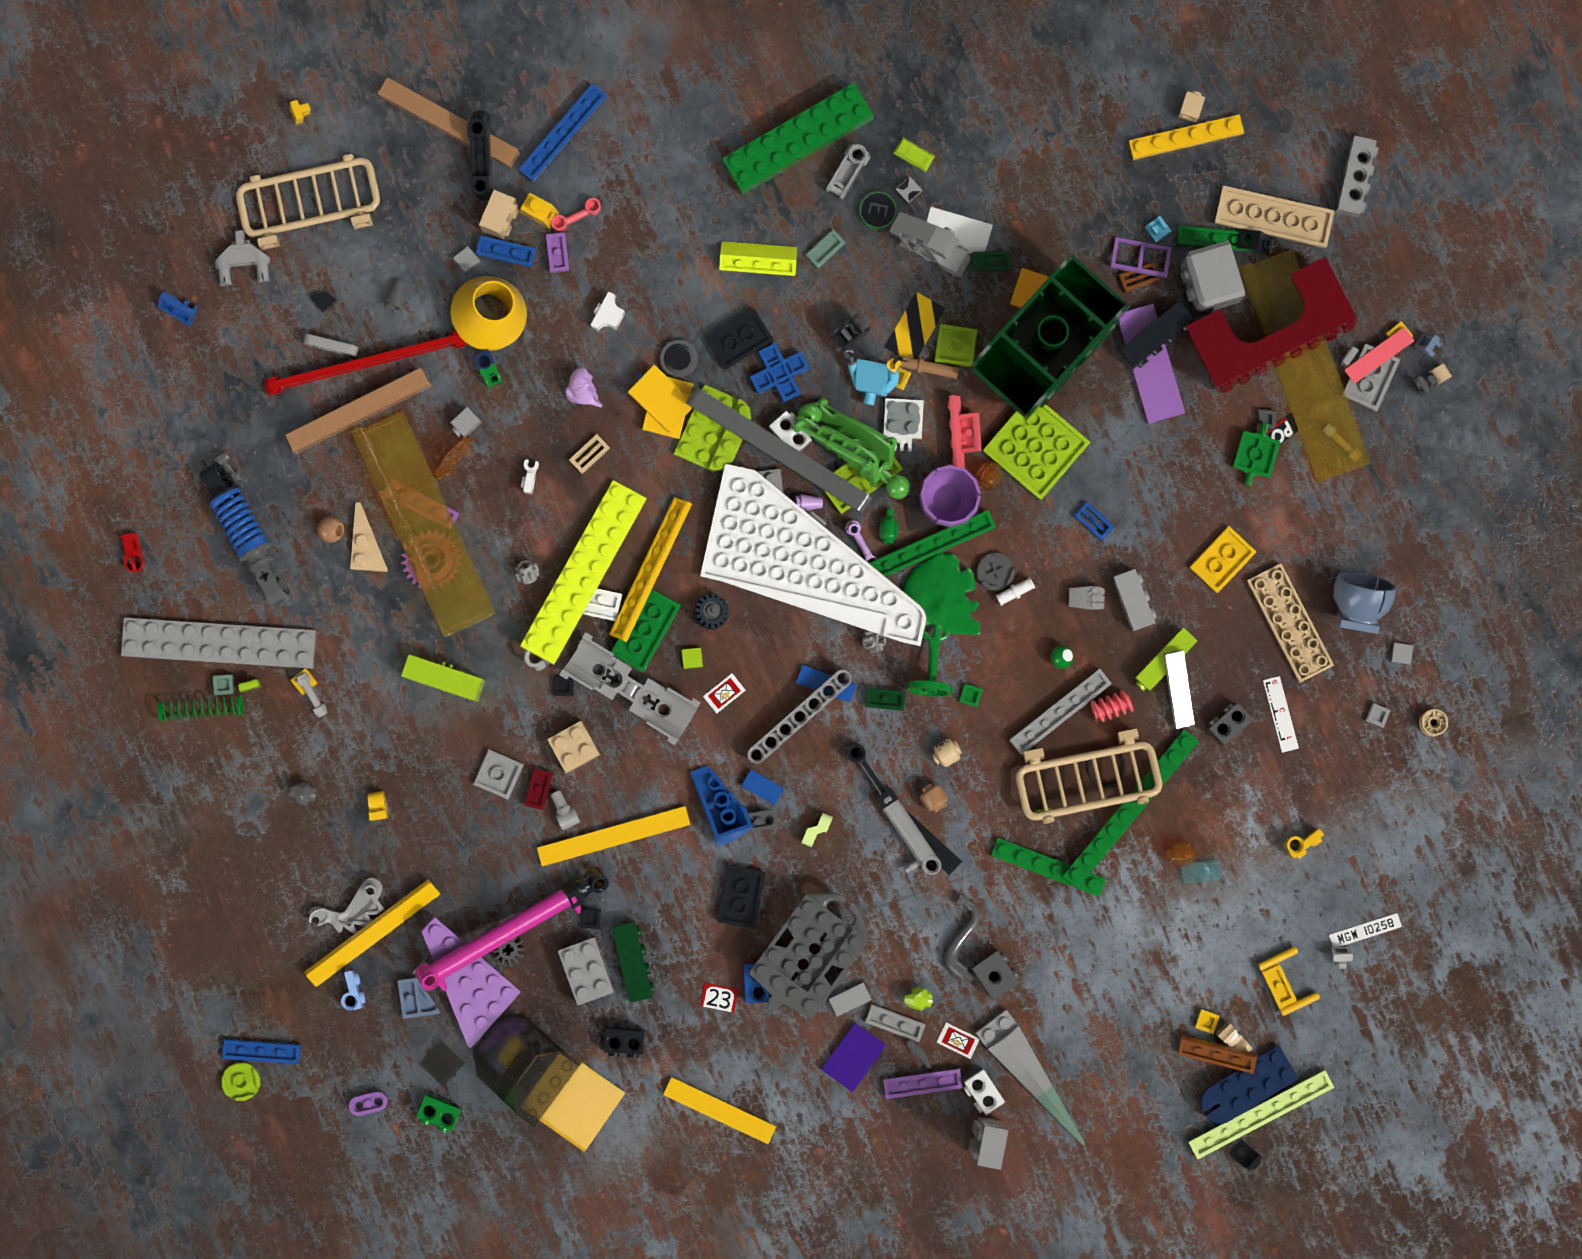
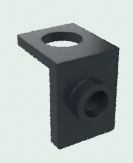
[1237,229,1272,256]
[1229,1139,1262,1171]

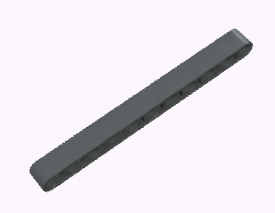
[685,386,873,514]

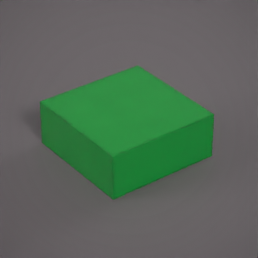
[959,684,983,708]

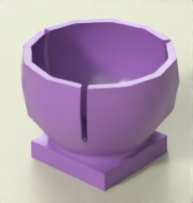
[919,465,981,527]

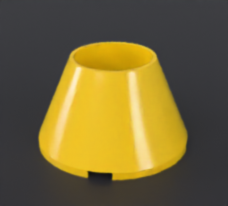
[450,276,527,351]

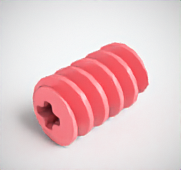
[1091,690,1134,723]

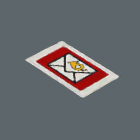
[703,674,746,713]
[937,1023,980,1059]

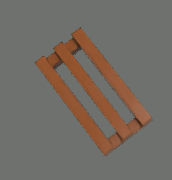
[1118,262,1161,293]

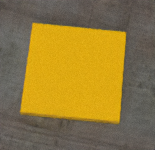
[521,1049,625,1152]

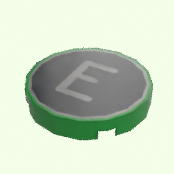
[859,191,897,230]

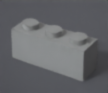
[1112,569,1157,632]

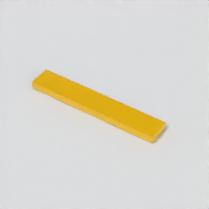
[663,1077,776,1144]

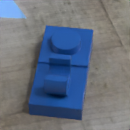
[158,292,198,327]

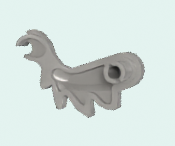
[308,877,384,934]

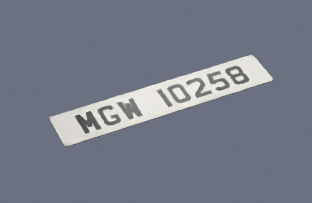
[1329,913,1402,947]

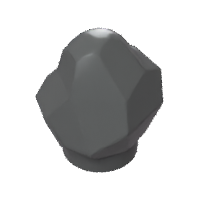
[287,782,316,805]

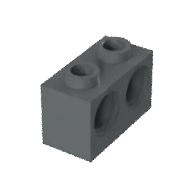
[1208,703,1253,746]

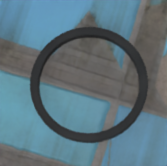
[1087,748,1126,786]

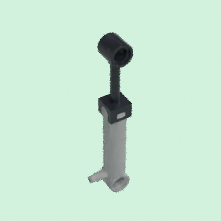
[846,744,941,875]

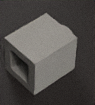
[450,407,482,438]

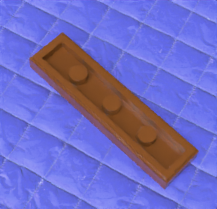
[1178,1035,1258,1074]

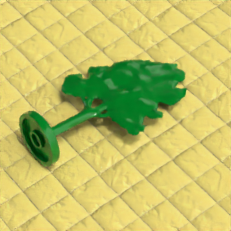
[903,552,981,697]

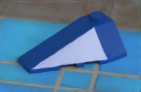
[690,765,753,847]

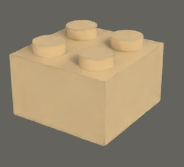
[479,190,519,240]
[547,721,601,774]

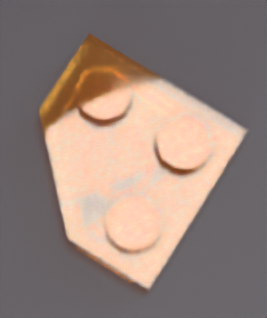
[433,435,473,481]

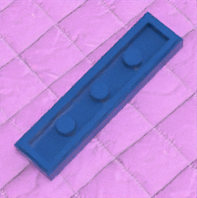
[222,1039,301,1064]

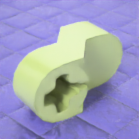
[802,813,833,847]

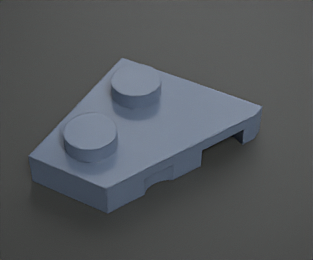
[398,978,440,1019]

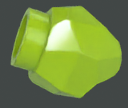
[903,986,933,1011]

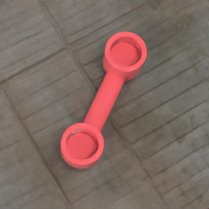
[551,198,601,232]

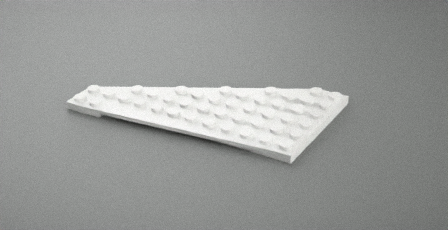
[700,464,926,646]

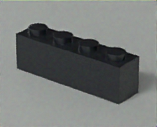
[1119,301,1194,369]

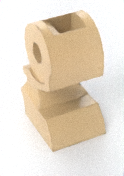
[1215,1022,1253,1052]

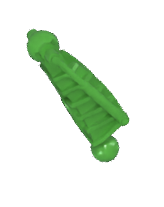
[792,398,910,499]

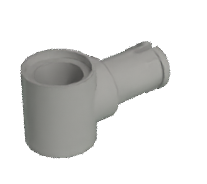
[550,791,580,831]

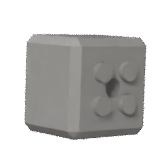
[1180,240,1245,314]

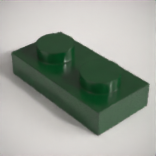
[972,251,1011,272]
[865,688,905,711]

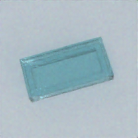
[1181,860,1222,884]

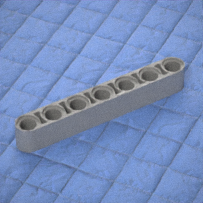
[748,670,852,764]

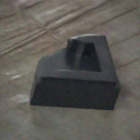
[310,293,337,313]

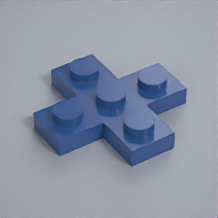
[750,343,810,403]

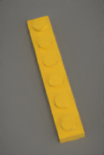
[1128,114,1244,160]

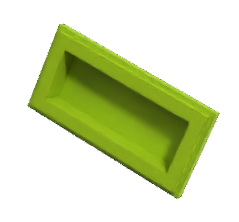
[893,137,935,172]

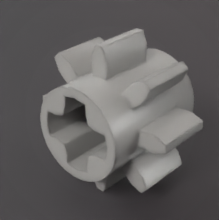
[515,560,539,584]
[862,631,886,653]

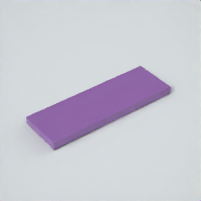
[1119,304,1185,424]

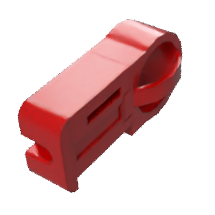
[120,533,145,573]

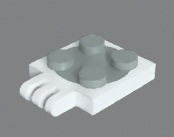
[883,398,924,452]

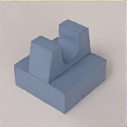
[1414,331,1442,357]

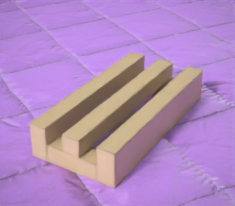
[569,434,610,474]

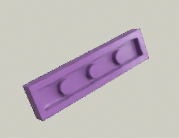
[883,1068,963,1099]

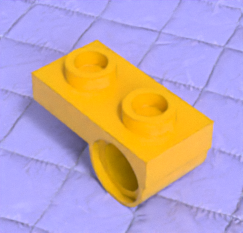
[1284,829,1324,859]

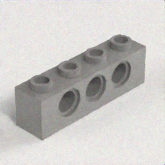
[1335,135,1378,217]

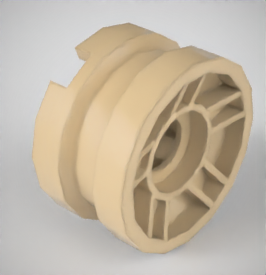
[1419,709,1448,737]

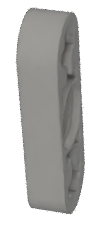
[303,334,359,357]

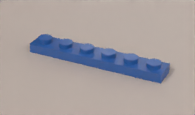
[518,83,607,183]

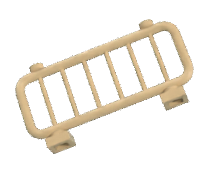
[236,154,380,250]
[1016,729,1162,824]

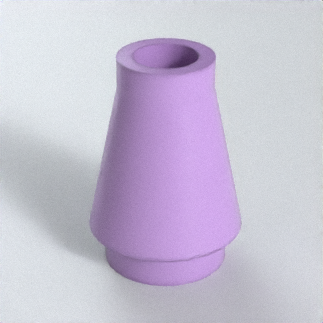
[794,494,823,511]

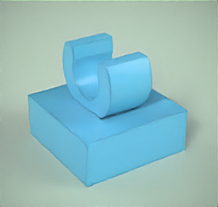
[1144,216,1171,243]

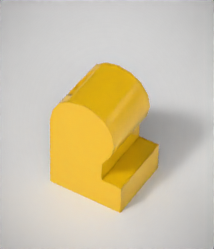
[368,791,389,821]

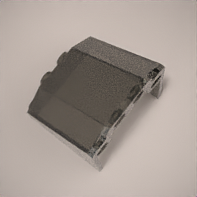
[473,1013,585,1127]

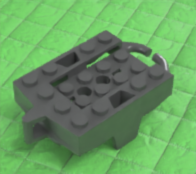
[749,893,869,1019]

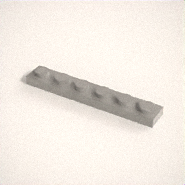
[1009,669,1112,755]

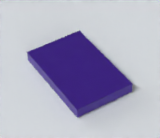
[821,1023,886,1092]

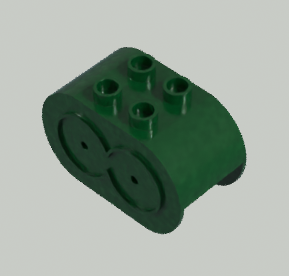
[969,254,1131,420]

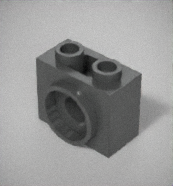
[971,950,1020,1000]

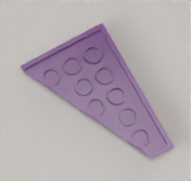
[421,916,521,1048]

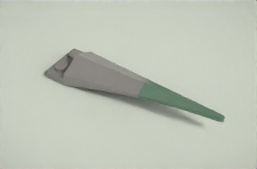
[975,1009,1085,1146]

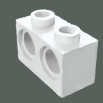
[769,411,812,451]
[963,1068,1005,1115]

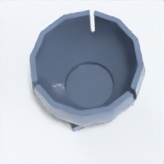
[1333,572,1397,634]

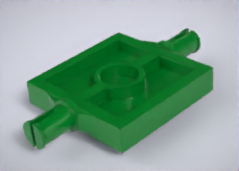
[1232,422,1281,487]

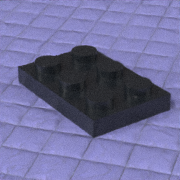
[705,308,774,371]
[717,865,766,929]

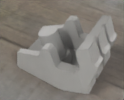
[1069,586,1105,610]

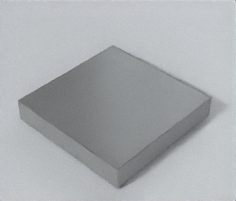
[473,749,524,800]

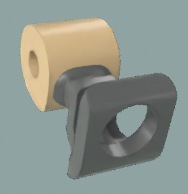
[1413,363,1452,395]

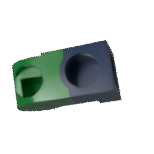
[473,349,502,388]

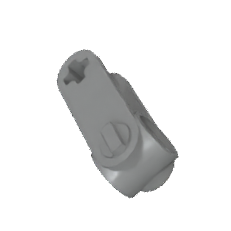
[826,143,871,200]

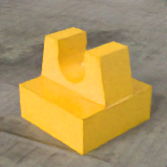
[289,100,311,125]

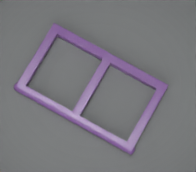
[1110,237,1172,278]

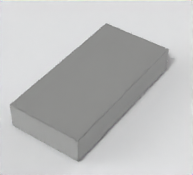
[829,983,871,1016]

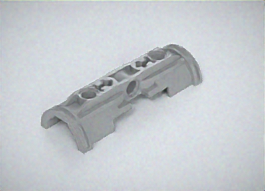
[559,632,701,745]

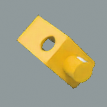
[519,193,559,229]

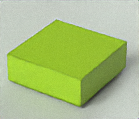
[682,648,703,669]
[238,679,261,692]

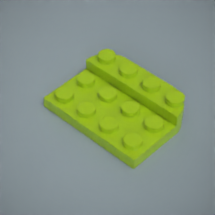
[674,385,751,472]

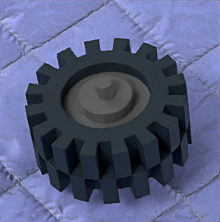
[693,594,730,630]

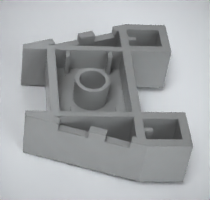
[889,212,971,278]

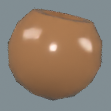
[317,516,344,543]

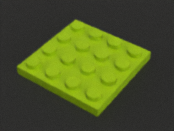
[982,405,1090,501]

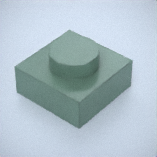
[213,675,235,696]

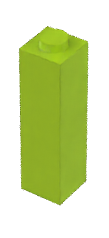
[1134,628,1197,691]

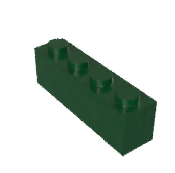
[612,922,656,1003]

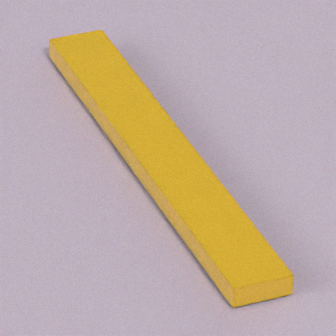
[609,497,692,642]
[537,806,691,866]
[304,879,440,987]

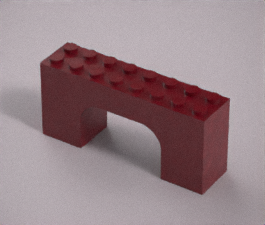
[1186,257,1357,394]

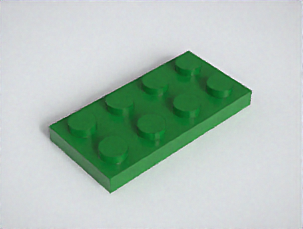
[611,590,681,673]

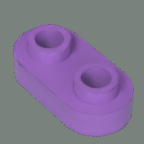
[349,1091,388,1116]

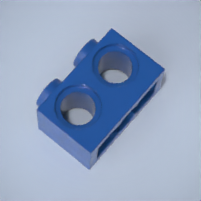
[744,963,772,1003]

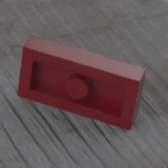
[524,768,553,811]

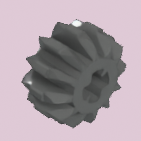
[492,937,525,966]

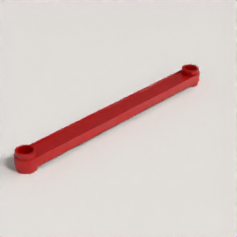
[264,331,468,396]

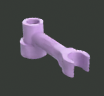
[845,520,877,562]

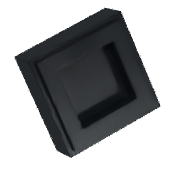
[554,677,574,696]
[581,908,602,929]

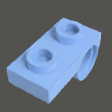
[341,970,366,1010]

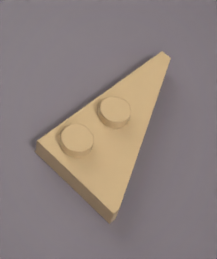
[350,502,388,572]

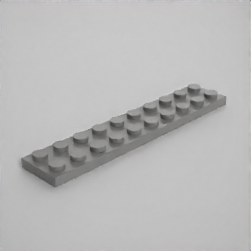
[121,618,316,669]

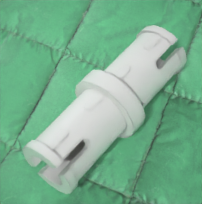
[996,577,1035,606]

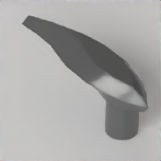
[906,1040,931,1069]

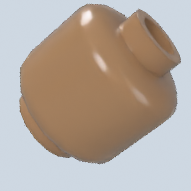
[920,783,948,813]

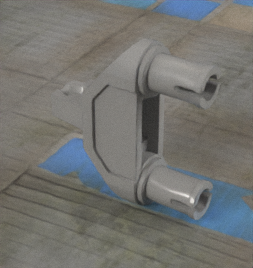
[215,230,270,286]

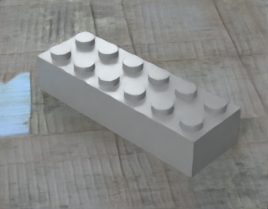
[968,1116,1008,1170]

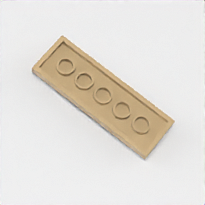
[1214,186,1335,249]

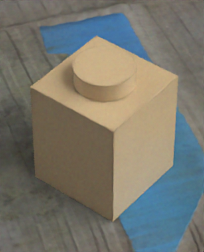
[1178,91,1205,122]

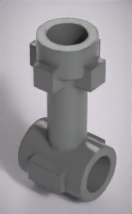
[212,450,242,486]

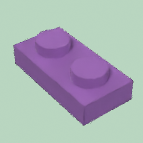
[546,232,570,273]

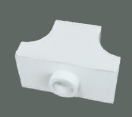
[591,292,625,331]

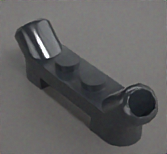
[467,110,494,201]

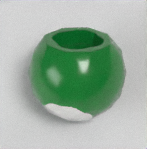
[1051,645,1074,669]

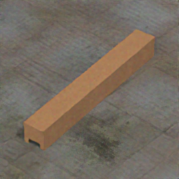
[377,77,520,170]
[285,368,432,455]

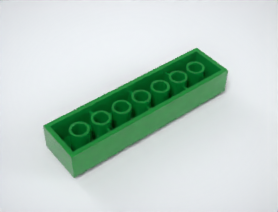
[722,83,874,195]

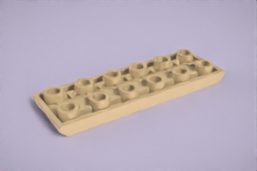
[1247,563,1334,683]

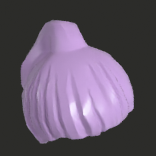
[565,367,602,407]

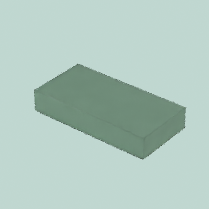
[805,229,846,269]

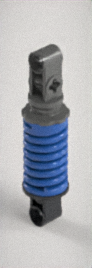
[200,462,290,604]

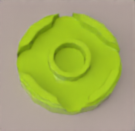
[222,1062,261,1101]

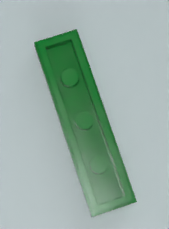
[1176,226,1253,252]

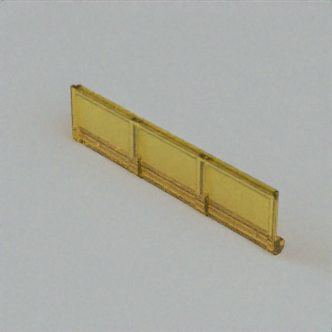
[1239,249,1371,483]
[351,411,496,637]

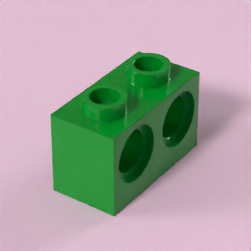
[416,1094,463,1133]

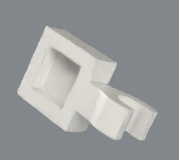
[521,459,539,495]

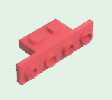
[948,395,982,469]

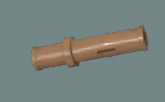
[900,356,959,379]

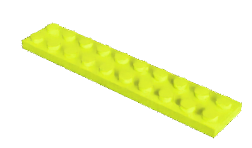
[520,480,647,665]

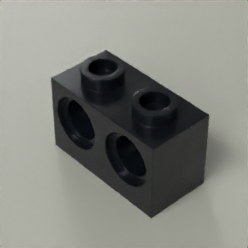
[604,1028,645,1058]

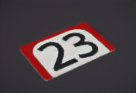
[700,983,738,1012]

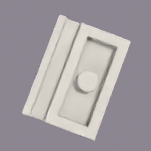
[583,589,622,621]

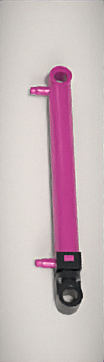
[415,867,609,991]

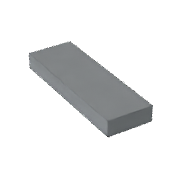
[865,1004,926,1042]

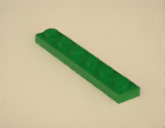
[991,838,1106,897]

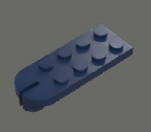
[1200,1045,1299,1124]

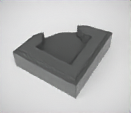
[1257,409,1277,431]

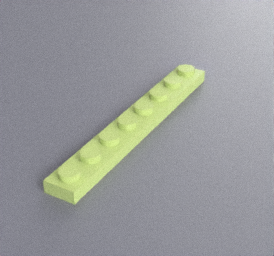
[1188,1070,1334,1159]

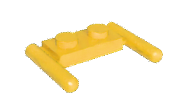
[1258,947,1320,1016]

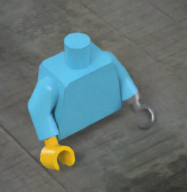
[844,349,902,406]

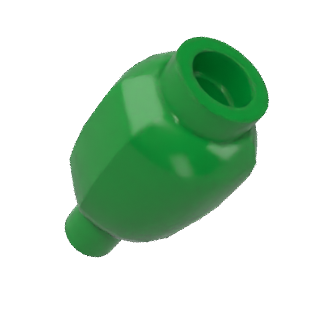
[879,509,898,545]

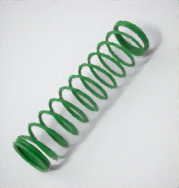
[157,695,243,722]

